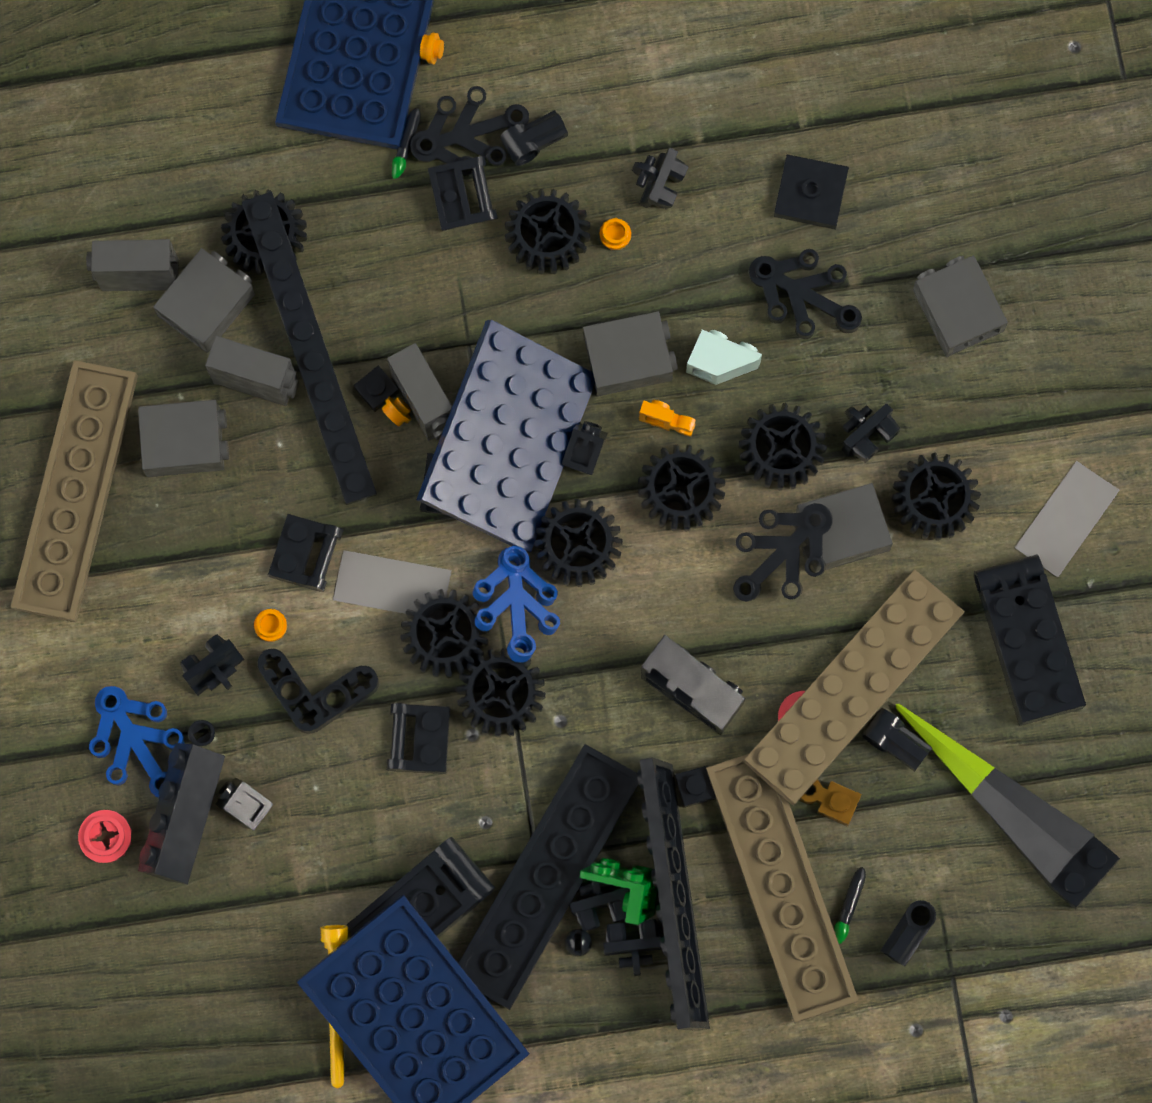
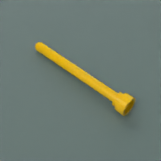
[320,925,348,1088]

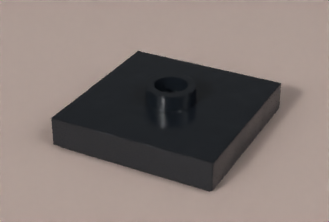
[774,154,849,230]

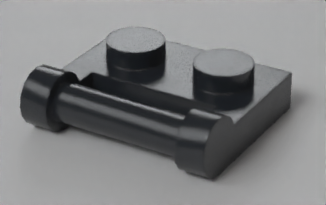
[428,156,498,231]
[268,514,344,592]
[386,703,450,774]

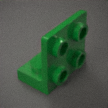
[580,858,658,925]

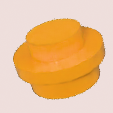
[420,32,444,64]
[600,218,631,250]
[382,397,411,427]
[254,609,287,642]

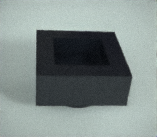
[353,365,399,412]
[675,766,716,808]

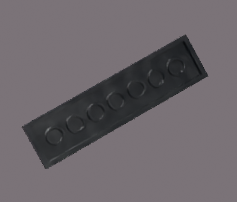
[458,744,639,1010]
[637,757,710,1031]

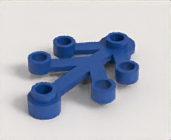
[472,546,560,662]
[89,686,184,799]

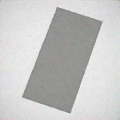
[1015,461,1120,577]
[333,550,452,620]

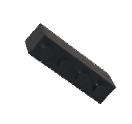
[138,743,225,884]

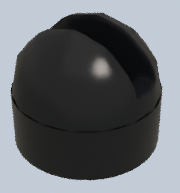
[188,720,215,746]
[565,929,592,957]

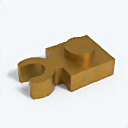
[800,780,862,826]

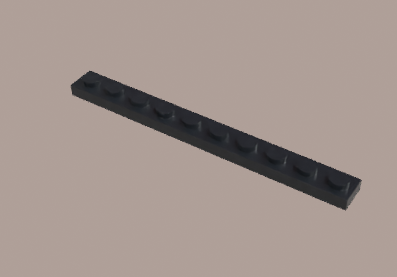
[242,191,377,505]

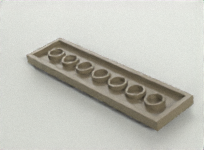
[11,360,138,623]
[743,569,965,806]
[706,753,859,1024]

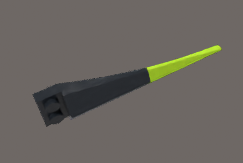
[895,704,1120,910]

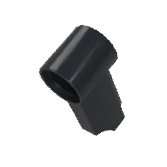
[500,110,568,166]
[861,708,932,772]
[880,900,936,967]

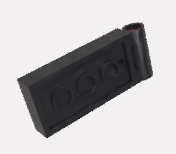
[973,554,1086,726]
[346,837,495,939]

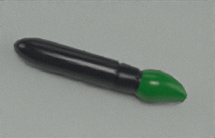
[392,108,421,179]
[834,867,866,944]

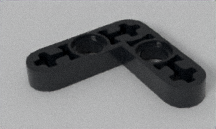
[258,649,379,734]

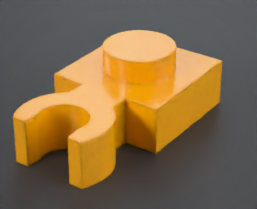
[639,400,696,437]

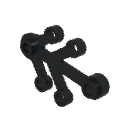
[411,86,529,176]
[749,249,862,339]
[733,503,833,602]

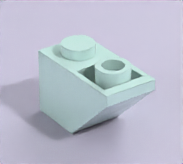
[686,329,762,385]

